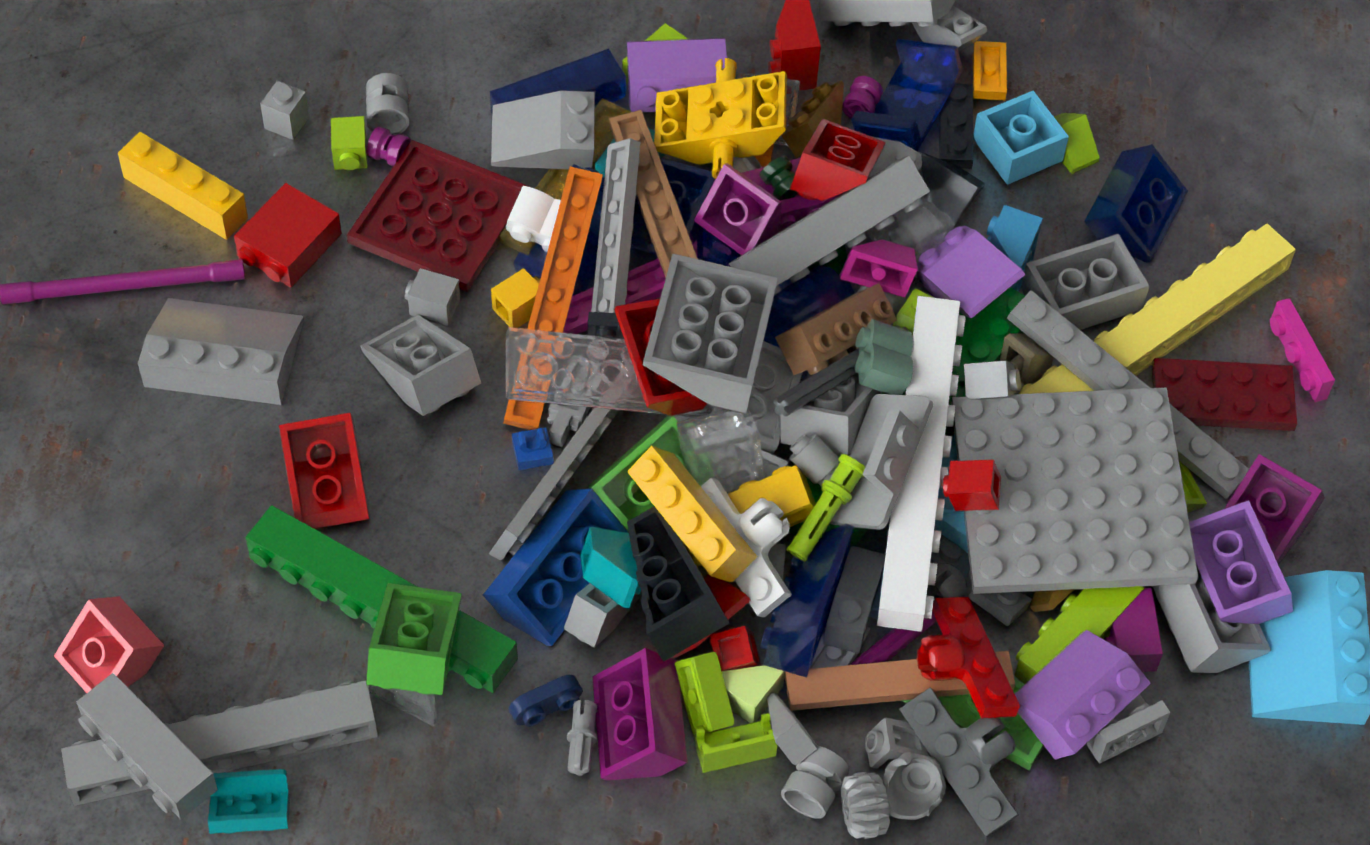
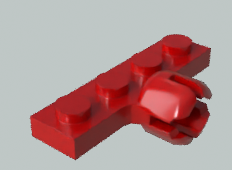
[917,597,1020,718]

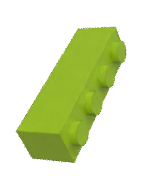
[1014,586,1144,684]

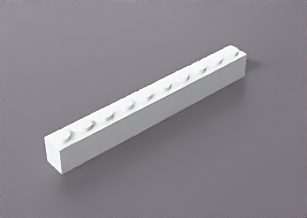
[877,296,965,632]

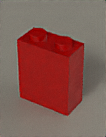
[234,183,342,288]

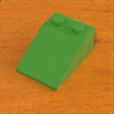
[366,583,462,695]

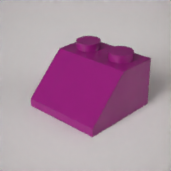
[694,163,782,255]

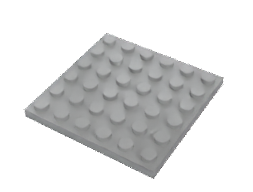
[951,387,1198,594]

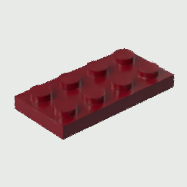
[1152,358,1297,431]

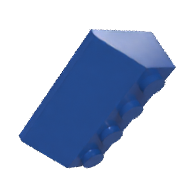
[483,489,628,646]

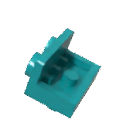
[208,769,290,834]

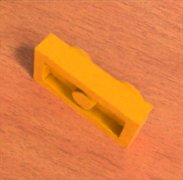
[973,41,1007,101]

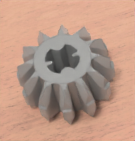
[840,772,890,839]

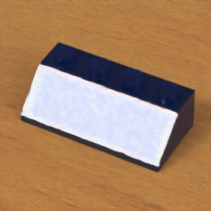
[760,524,854,678]

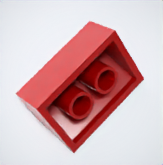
[790,119,886,201]
[614,299,708,416]

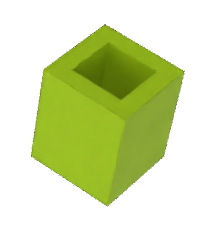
[331,116,368,170]

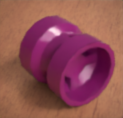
[842,76,883,122]
[366,126,411,166]

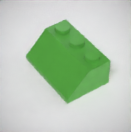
[587,416,720,532]

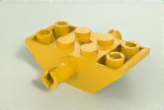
[654,58,787,179]

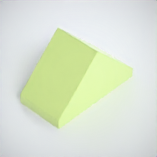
[722,663,785,723]

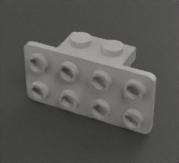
[830,394,933,530]

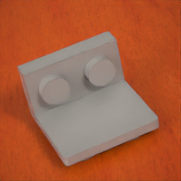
[1086,694,1171,764]

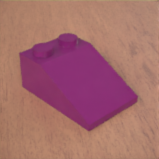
[1224,454,1325,565]

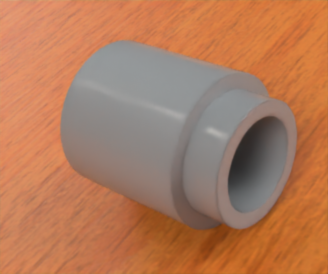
[790,434,839,487]

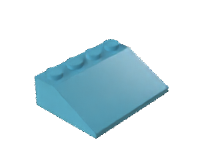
[1249,570,1370,725]

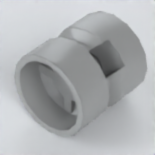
[365,73,409,135]
[781,745,850,819]

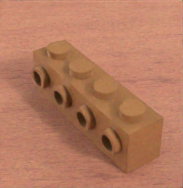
[775,283,897,376]

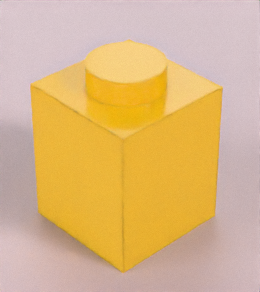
[491,268,540,331]

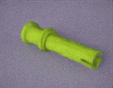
[786,454,865,562]

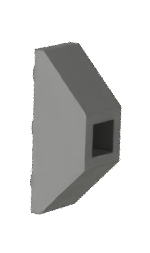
[912,6,987,59]

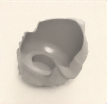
[882,752,946,820]

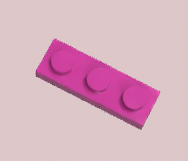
[1270,298,1335,402]

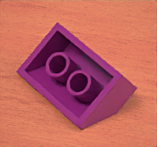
[592,648,687,780]

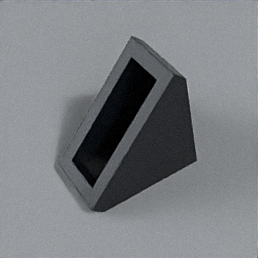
[921,152,985,230]

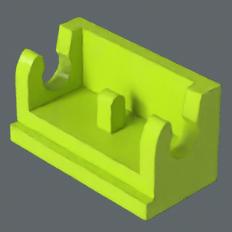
[693,713,777,773]

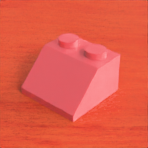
[54,596,164,693]

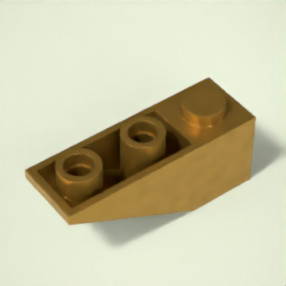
[782,80,844,159]

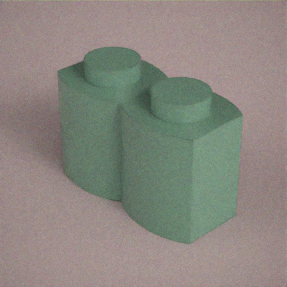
[855,319,913,395]

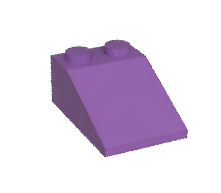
[916,225,1025,318]

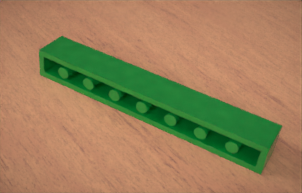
[245,505,518,693]

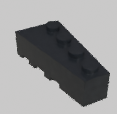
[627,506,729,662]

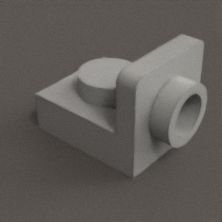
[865,717,928,769]

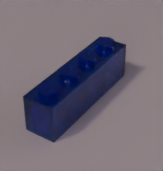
[490,49,626,113]

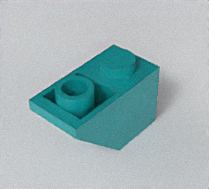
[580,527,641,608]

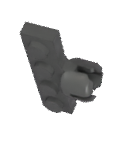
[927,529,1032,626]
[899,687,1019,837]

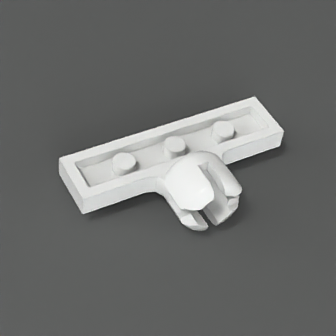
[701,478,792,618]

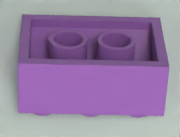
[627,38,727,112]
[1189,500,1293,624]
[1015,630,1151,759]

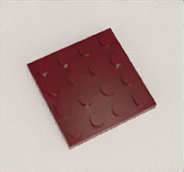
[347,140,530,292]

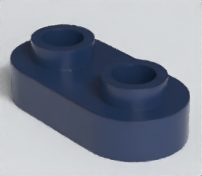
[508,675,583,727]

